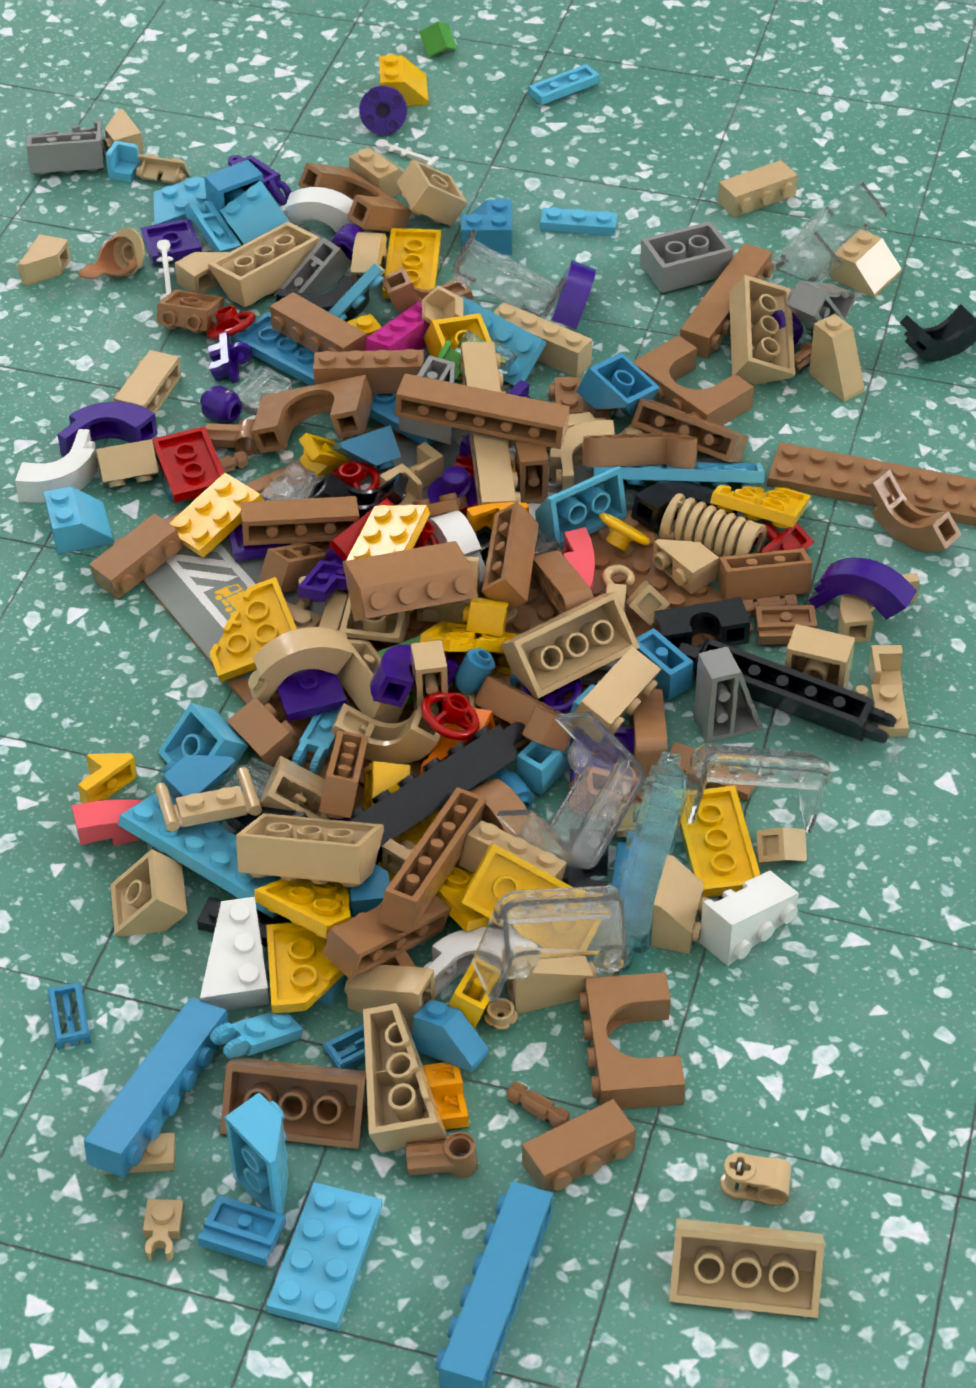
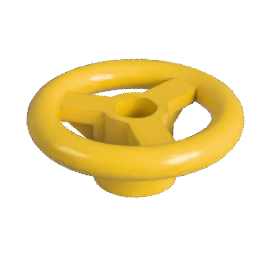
[599,513,650,551]

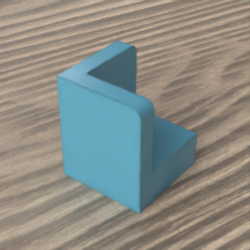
[106,141,141,183]

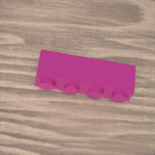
[365,301,430,351]

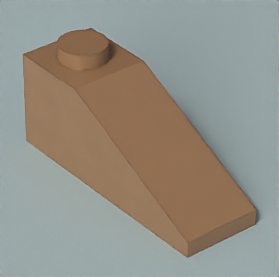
[258,541,330,594]

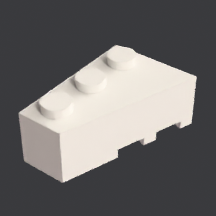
[699,871,799,966]
[200,897,269,1011]

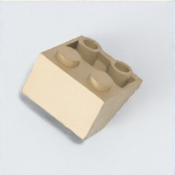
[259,756,328,819]

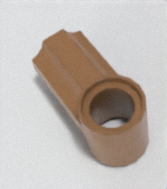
[206,419,258,456]
[406,1132,478,1178]

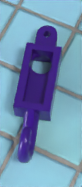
[228,155,292,206]

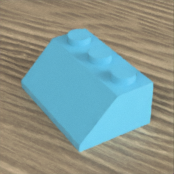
[535,466,627,549]
[225,1092,289,1215]

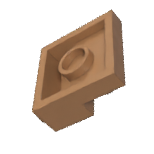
[157,290,224,333]
[549,376,611,420]

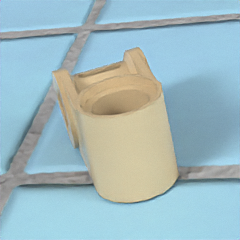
[720,1153,791,1206]

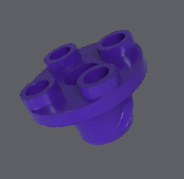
[359,86,407,135]
[427,466,477,514]

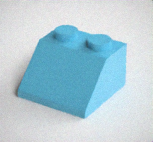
[220,181,291,244]
[44,486,114,554]
[158,703,249,768]

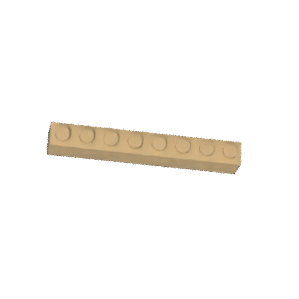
[459,342,521,505]

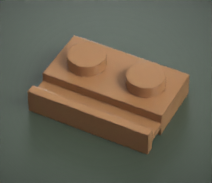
[412,492,468,516]
[754,605,818,645]

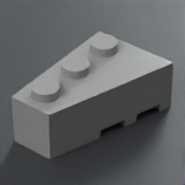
[26,120,104,175]
[787,281,858,332]
[399,355,455,445]
[693,646,764,743]

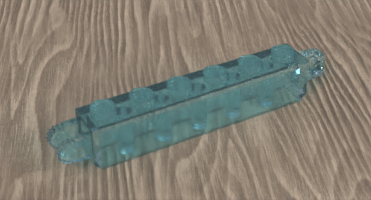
[604,751,688,972]

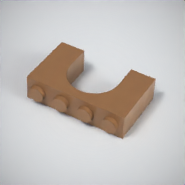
[298,162,412,232]
[633,335,754,426]
[251,375,374,454]
[579,972,685,1109]

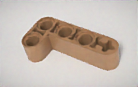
[582,433,698,468]
[532,550,594,615]
[474,675,578,751]
[631,689,667,786]

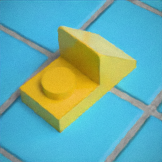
[299,433,350,479]
[78,753,137,804]

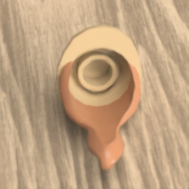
[79,227,146,280]

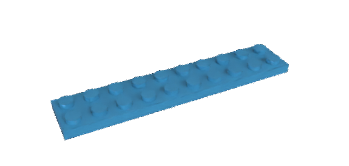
[231,312,454,446]

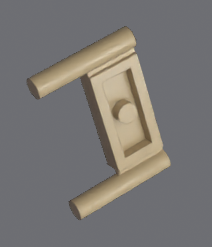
[155,767,262,832]

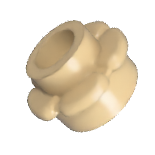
[484,998,518,1030]

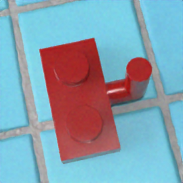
[753,521,814,553]

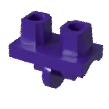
[208,332,252,383]

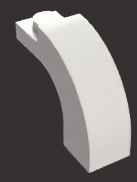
[280,187,361,233]
[15,429,97,503]
[428,510,486,585]
[424,927,537,997]

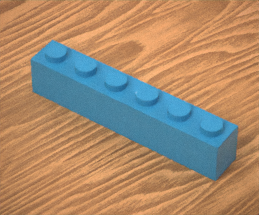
[84,997,228,1178]
[435,1181,553,1388]

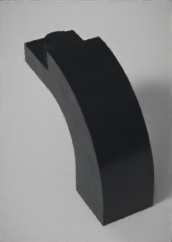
[276,275,369,322]
[900,304,976,361]
[308,472,409,519]
[631,481,737,531]

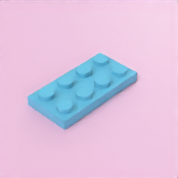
[461,296,547,386]
[266,1182,383,1331]

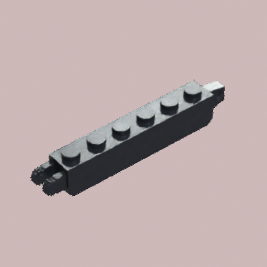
[678,639,897,743]
[348,721,525,849]

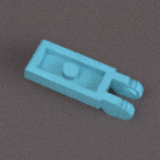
[292,709,339,775]
[210,1012,304,1059]

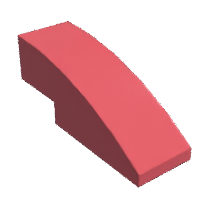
[563,527,595,593]
[72,800,143,846]

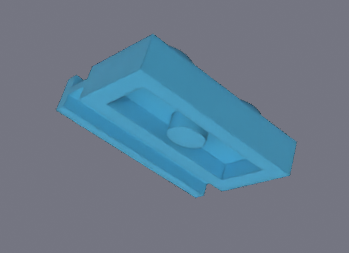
[197,1195,286,1267]

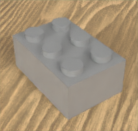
[640,221,733,293]

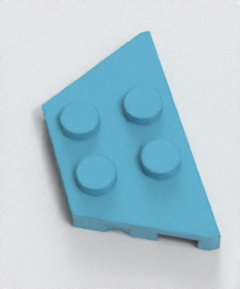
[153,176,206,225]

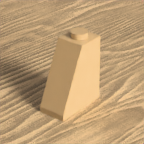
[809,314,865,402]
[506,946,597,1014]
[344,964,435,1033]

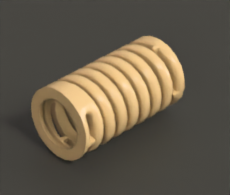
[659,493,767,557]

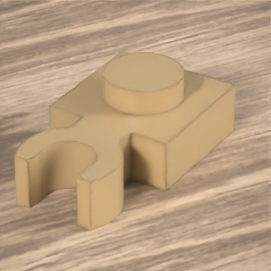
[143,1199,184,1261]

